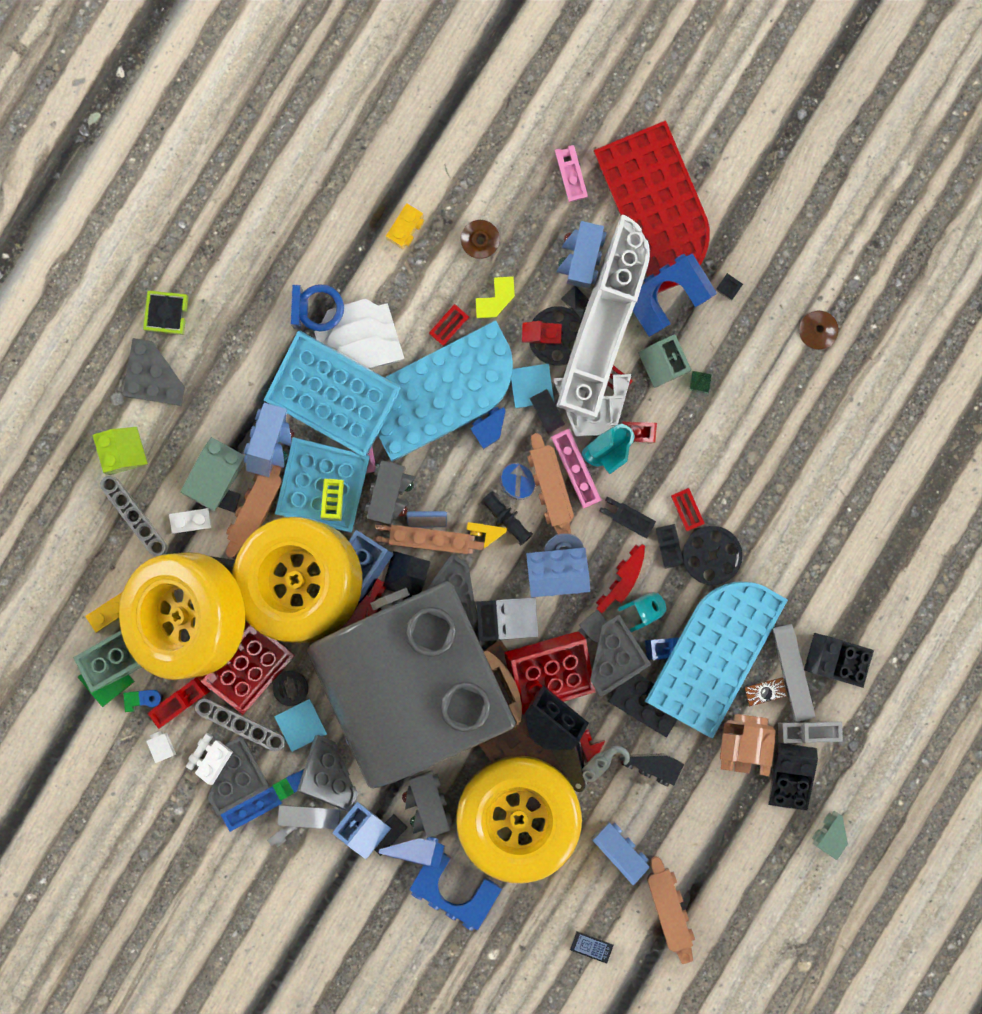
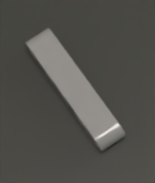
[100,476,168,556]
[772,624,815,722]
[195,698,286,751]

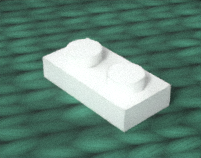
[169,508,212,534]
[370,588,409,611]

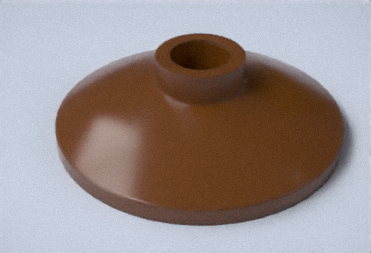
[461,220,500,259]
[799,310,839,350]

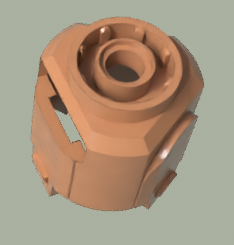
[720,714,775,776]

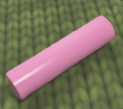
[551,429,602,509]

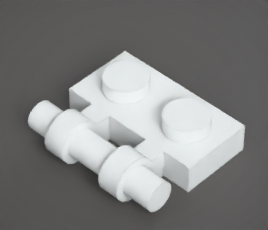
[186,733,233,785]

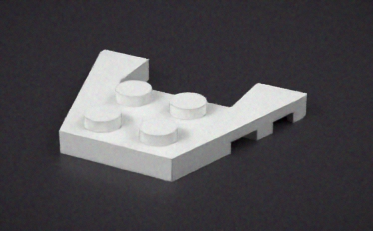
[554,374,631,437]

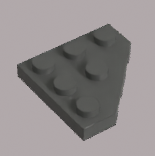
[123,338,185,406]
[426,553,478,627]
[590,615,651,697]
[297,735,358,812]
[208,736,270,816]

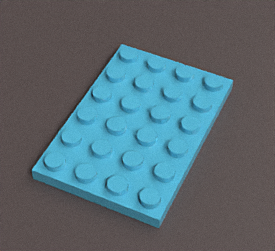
[264,331,402,457]

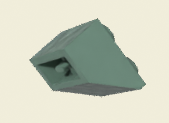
[638,334,691,388]
[812,811,848,860]

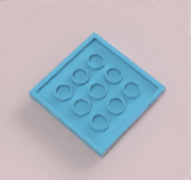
[275,437,370,533]

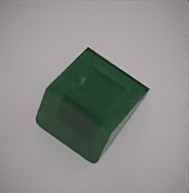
[689,371,712,394]

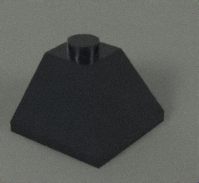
[383,551,431,597]

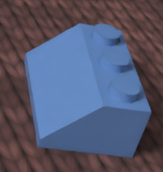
[349,530,393,603]
[591,821,649,885]

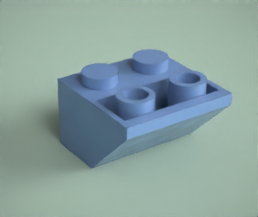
[332,802,391,859]

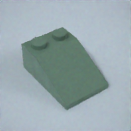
[180,437,245,512]
[73,630,142,692]

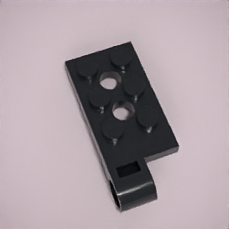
[608,674,677,738]

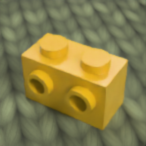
[386,203,425,250]

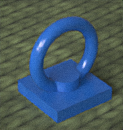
[291,284,344,332]

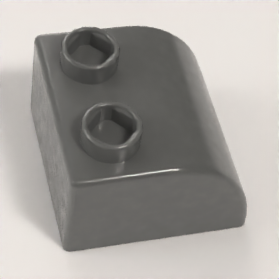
[306,581,516,789]

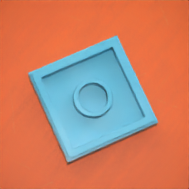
[511,364,554,409]
[274,699,327,752]

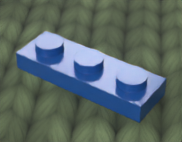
[220,786,283,832]

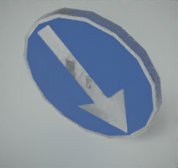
[499,463,536,500]

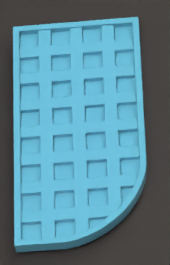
[378,321,513,462]
[645,581,788,739]

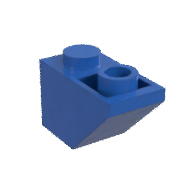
[471,407,506,450]

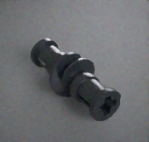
[480,491,533,546]

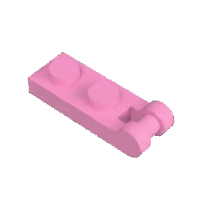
[555,145,588,203]

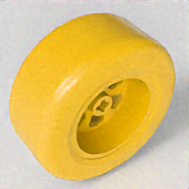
[232,517,362,643]
[119,552,245,680]
[456,756,582,884]

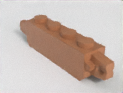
[527,433,574,535]
[225,465,283,558]
[374,525,484,555]
[647,856,695,964]

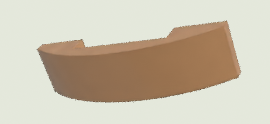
[484,651,522,728]

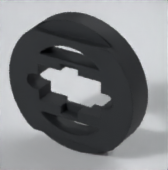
[273,671,308,706]

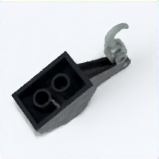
[525,685,630,792]

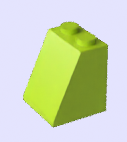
[92,427,148,476]

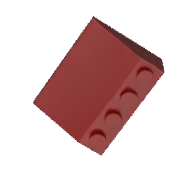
[198,620,295,715]
[504,631,595,714]

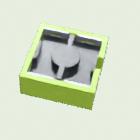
[143,290,189,335]

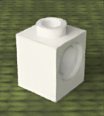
[147,731,176,763]

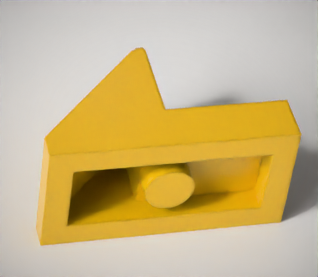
[467,522,507,549]

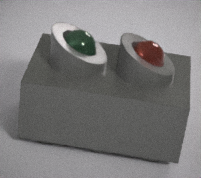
[364,460,416,525]
[402,770,453,838]

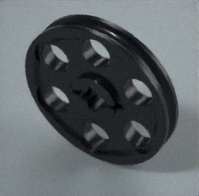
[529,306,582,366]
[683,526,742,585]

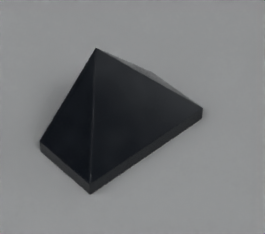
[561,286,589,319]

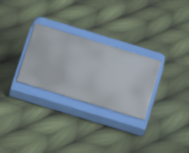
[407,511,447,527]

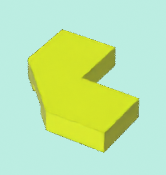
[476,276,515,319]

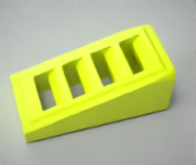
[321,479,344,521]

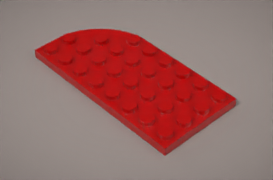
[593,120,710,294]

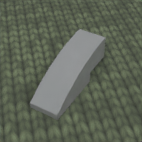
[778,722,843,743]
[277,805,340,829]

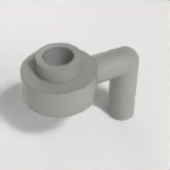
[267,826,297,847]

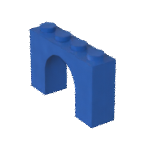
[633,254,717,337]
[409,852,502,931]

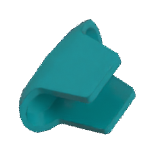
[582,424,634,474]
[618,592,667,632]

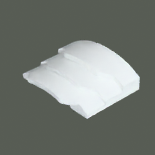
[314,299,405,369]

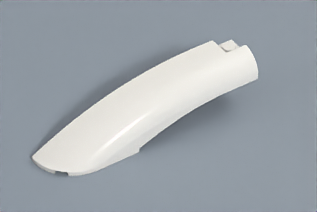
[556,215,650,418]

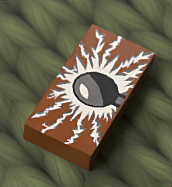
[744,677,788,707]

